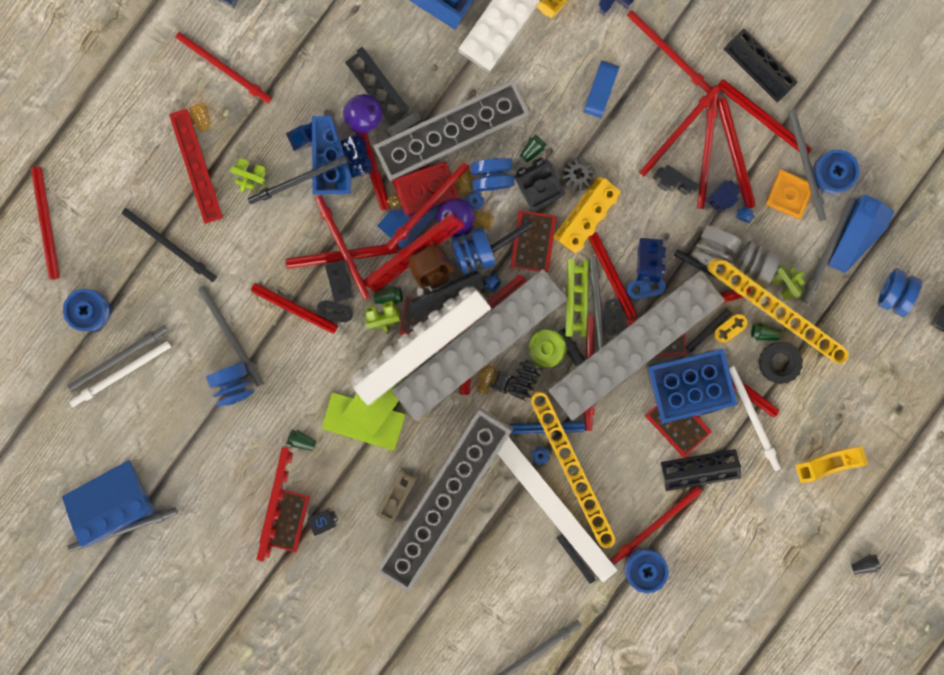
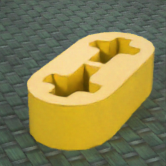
[714,314,747,343]

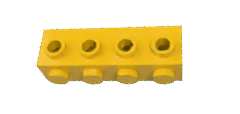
[553,176,621,254]

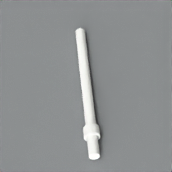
[69,341,171,407]
[728,365,781,471]

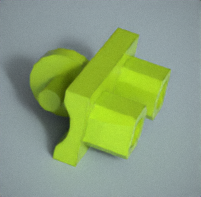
[230,158,266,192]
[772,264,805,301]
[365,301,401,334]

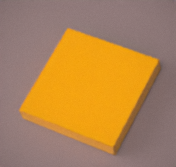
[764,169,811,220]

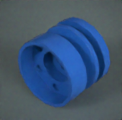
[452,227,496,275]
[206,362,255,407]

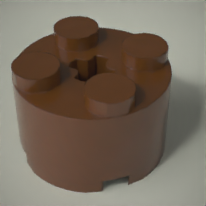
[409,244,454,290]

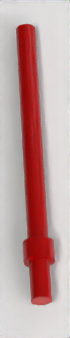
[627,10,712,93]
[175,32,273,104]
[638,85,721,177]
[697,95,718,209]
[386,162,469,250]
[315,195,371,300]
[583,316,595,431]
[609,486,702,565]

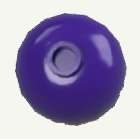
[343,94,383,134]
[436,199,476,237]

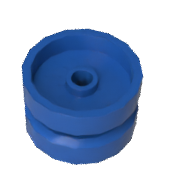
[812,150,860,194]
[470,158,515,192]
[877,268,922,317]
[63,289,111,332]
[624,548,669,593]

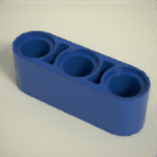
[584,60,620,118]

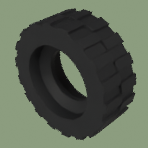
[758,342,803,384]

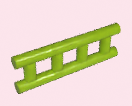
[566,259,589,337]

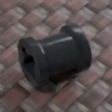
[491,370,514,394]

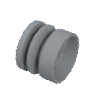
[692,225,743,270]
[733,241,781,289]

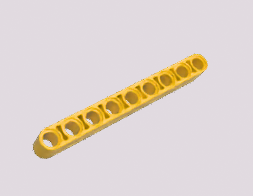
[708,258,848,364]
[531,391,615,548]

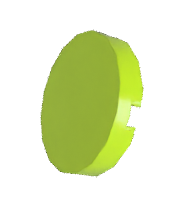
[529,329,567,368]

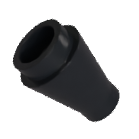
[851,554,881,575]

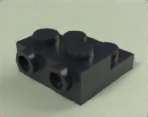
[514,158,566,212]
[652,164,700,196]

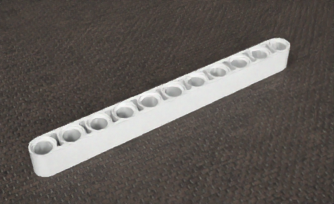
[485,409,618,583]

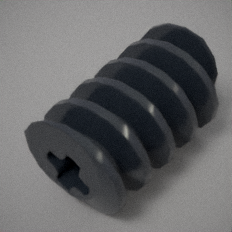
[507,359,543,402]

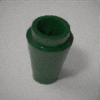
[519,134,547,163]
[374,286,403,305]
[751,322,781,341]
[286,429,316,451]

